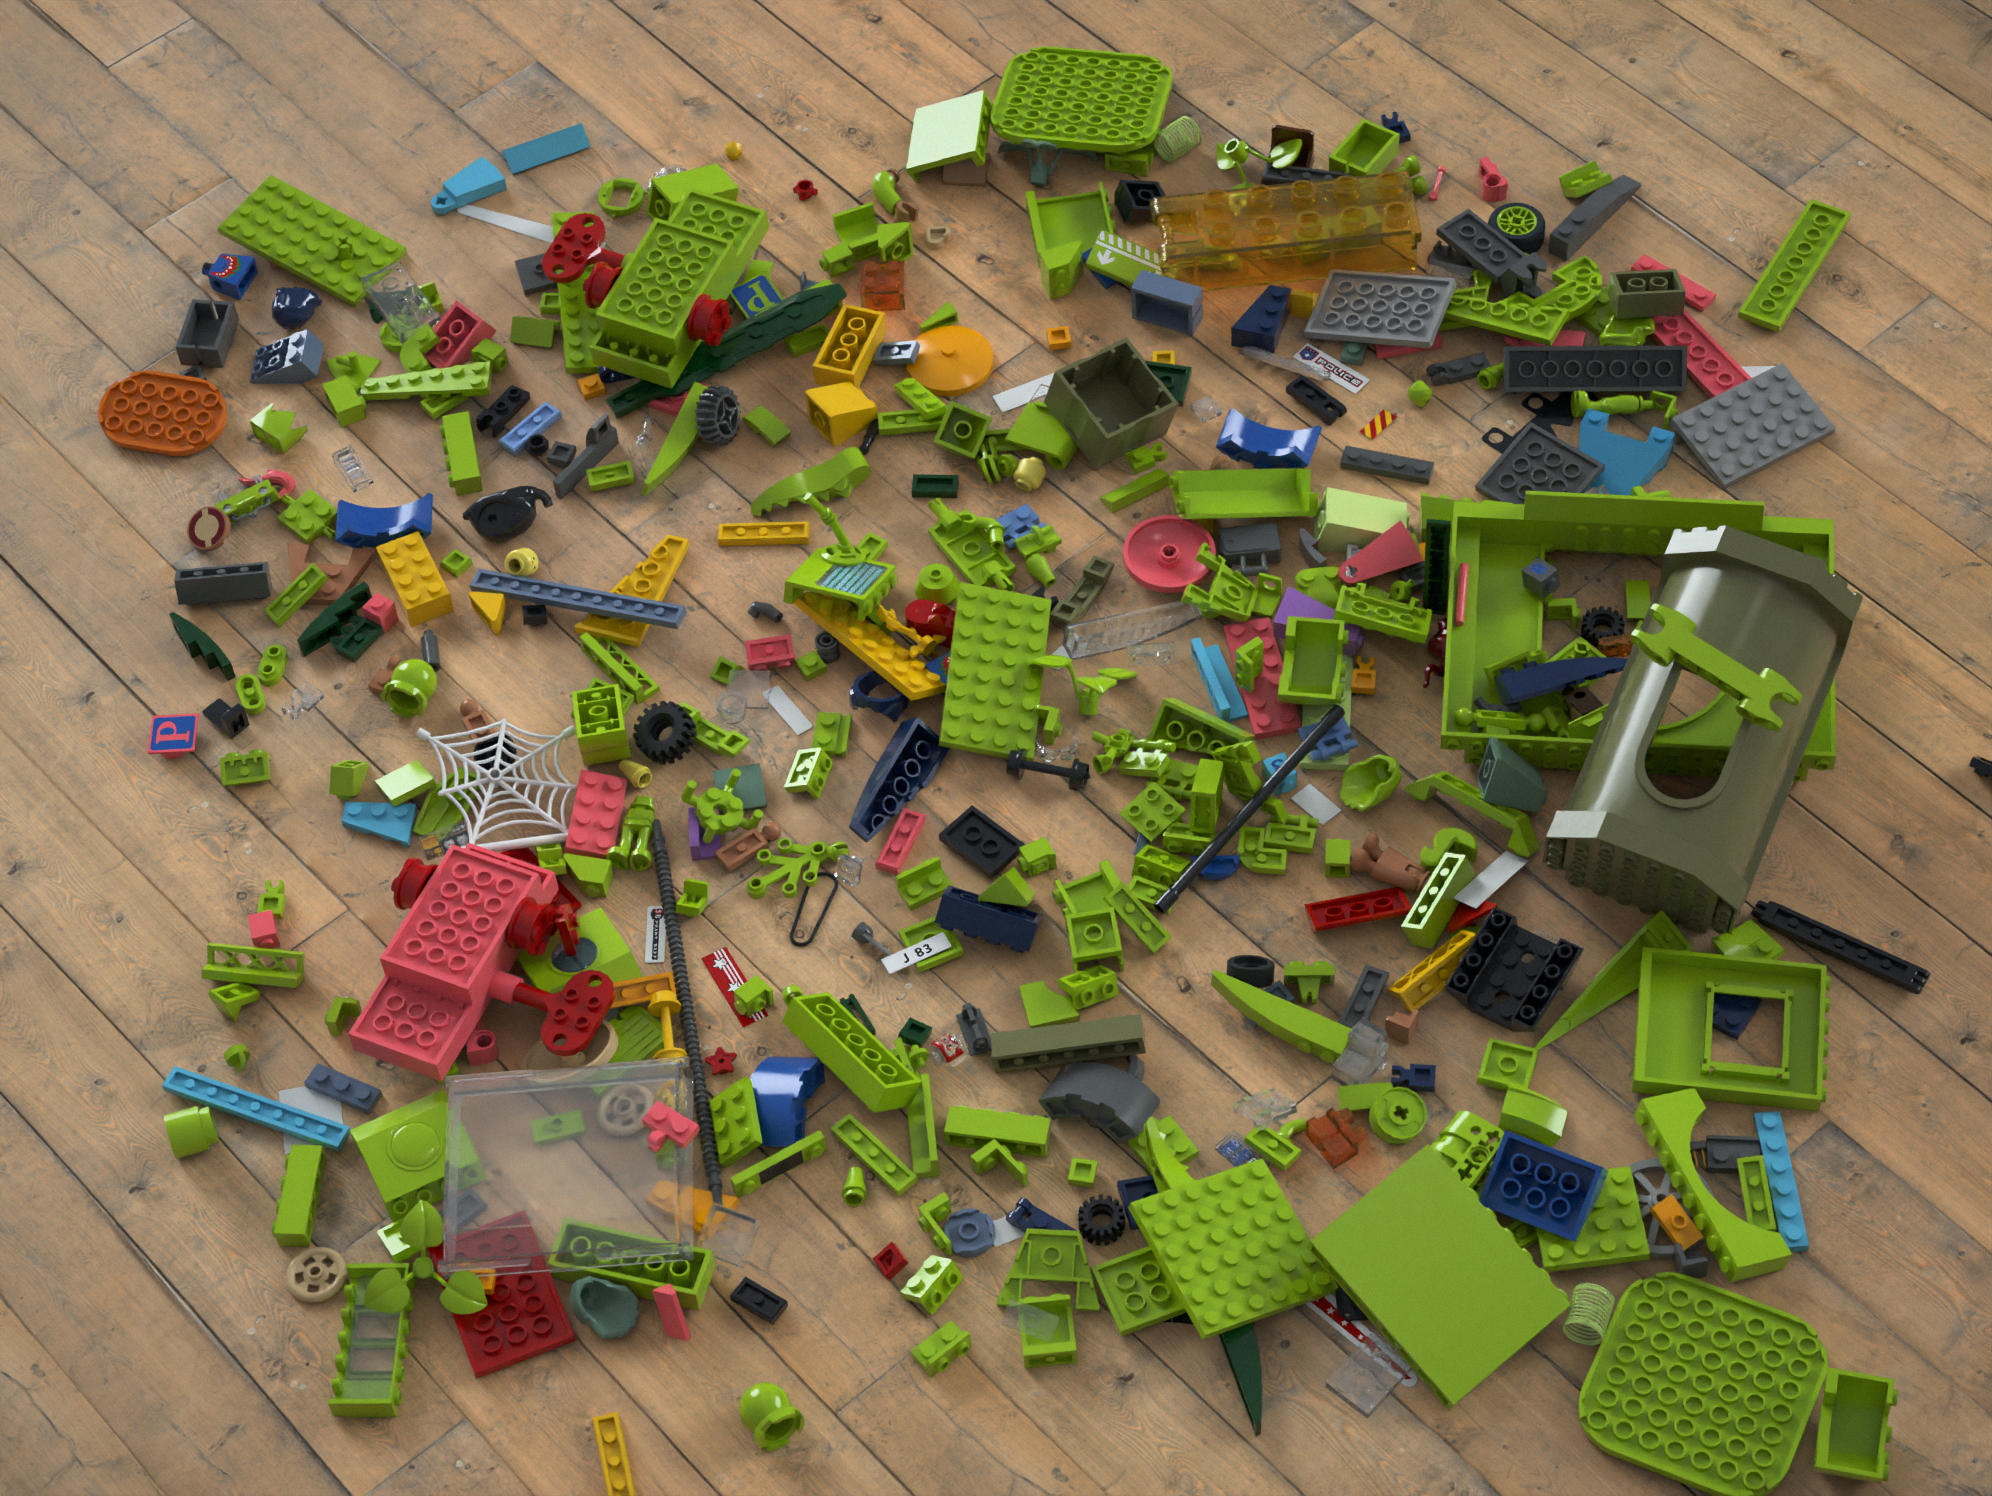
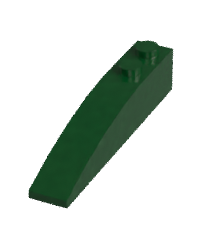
[1422,519,1451,615]
[1218,1322,1262,1436]

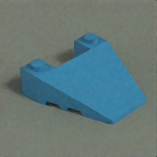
[1579,408,1675,495]

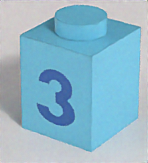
[1262,752,1297,796]

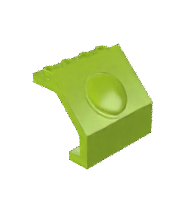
[349,1089,487,1222]

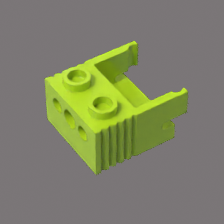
[1065,907,1124,973]

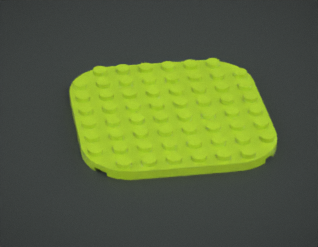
[990,47,1173,154]
[1578,1272,1828,1496]

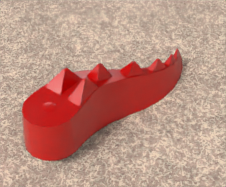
[905,599,955,649]

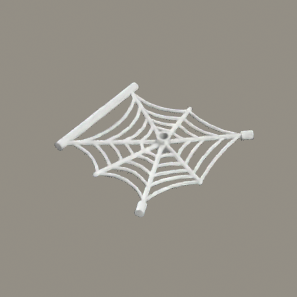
[416,719,577,852]

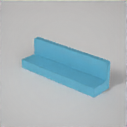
[501,123,590,174]
[1191,637,1248,723]

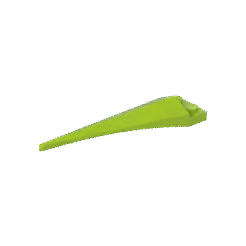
[1533,910,1694,1050]

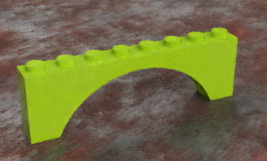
[1634,1088,1792,1282]

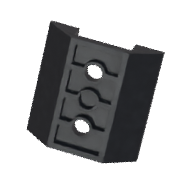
[1444,907,1583,1032]

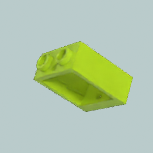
[1189,758,1224,834]

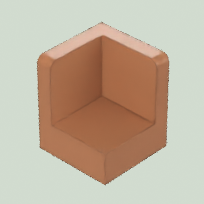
[1385,1009,1419,1045]

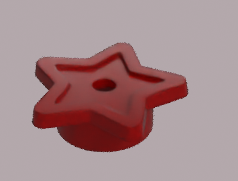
[705,1047,737,1076]

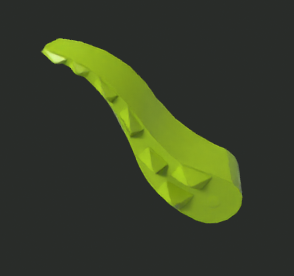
[751,447,871,516]
[1144,1116,1196,1193]

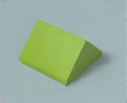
[877,222,914,279]
[978,867,1035,907]

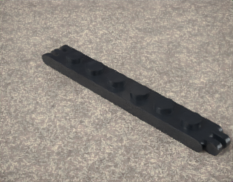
[1751,900,1931,994]

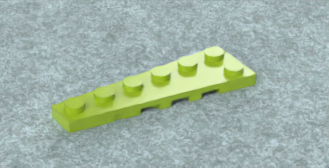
[1443,295,1569,346]
[360,361,492,401]

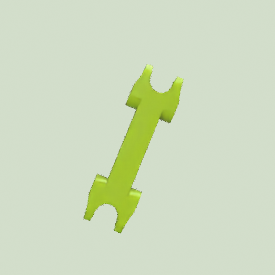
[1630,603,1803,733]

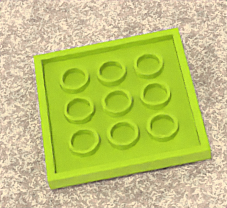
[1535,1166,1650,1272]

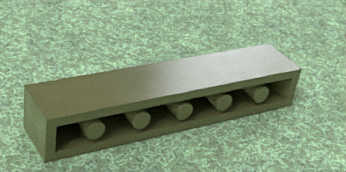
[991,1014,1146,1073]

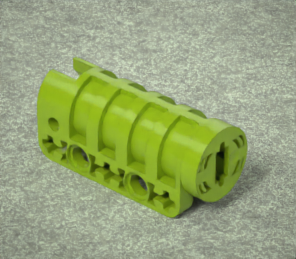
[1431,1111,1504,1197]

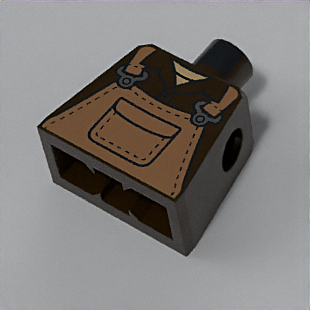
[1561,686,1604,722]

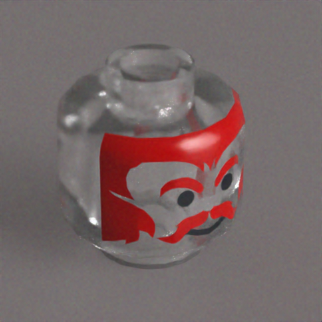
[930,1032,968,1069]

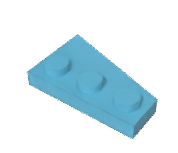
[341,802,417,848]

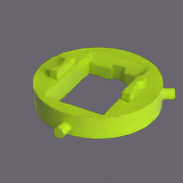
[598,178,648,219]

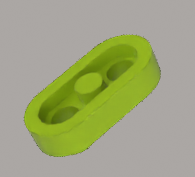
[257,645,288,686]
[235,674,266,715]

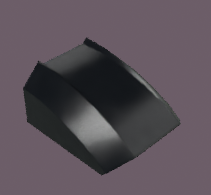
[1114,180,1174,222]

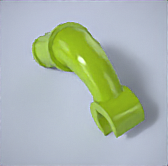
[961,512,1005,552]

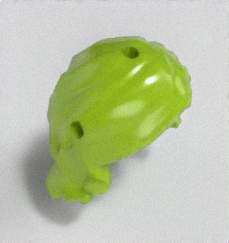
[1599,315,1655,346]
[1339,754,1402,813]

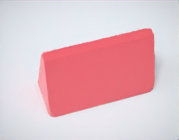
[652,1284,691,1341]

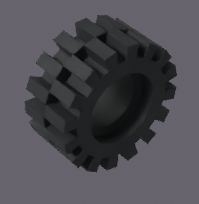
[1581,606,1625,651]
[1078,1195,1125,1246]

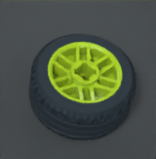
[1488,203,1545,255]

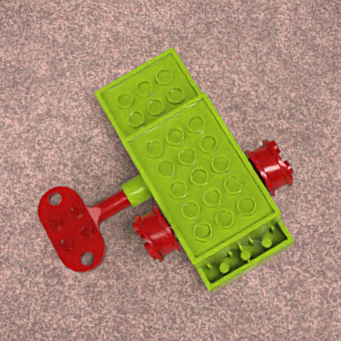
[542,188,769,389]

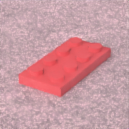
[564,769,628,859]

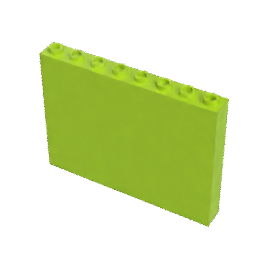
[1307,1144,1571,1410]

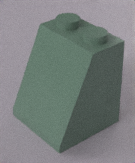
[1476,737,1548,813]

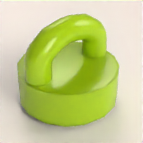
[224,1044,250,1072]

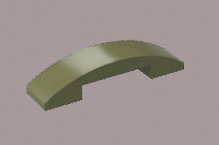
[1050,555,1114,625]

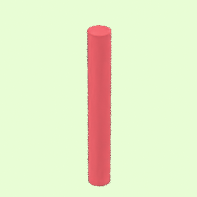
[1454,563,1469,626]

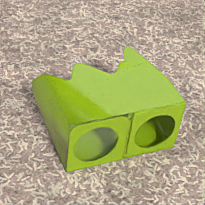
[250,403,308,454]

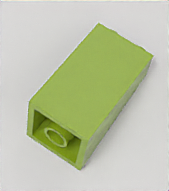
[646,163,739,221]

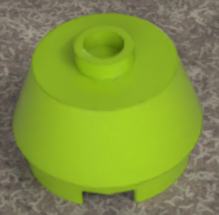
[914,563,960,605]

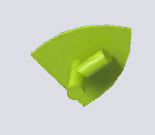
[327,351,381,391]

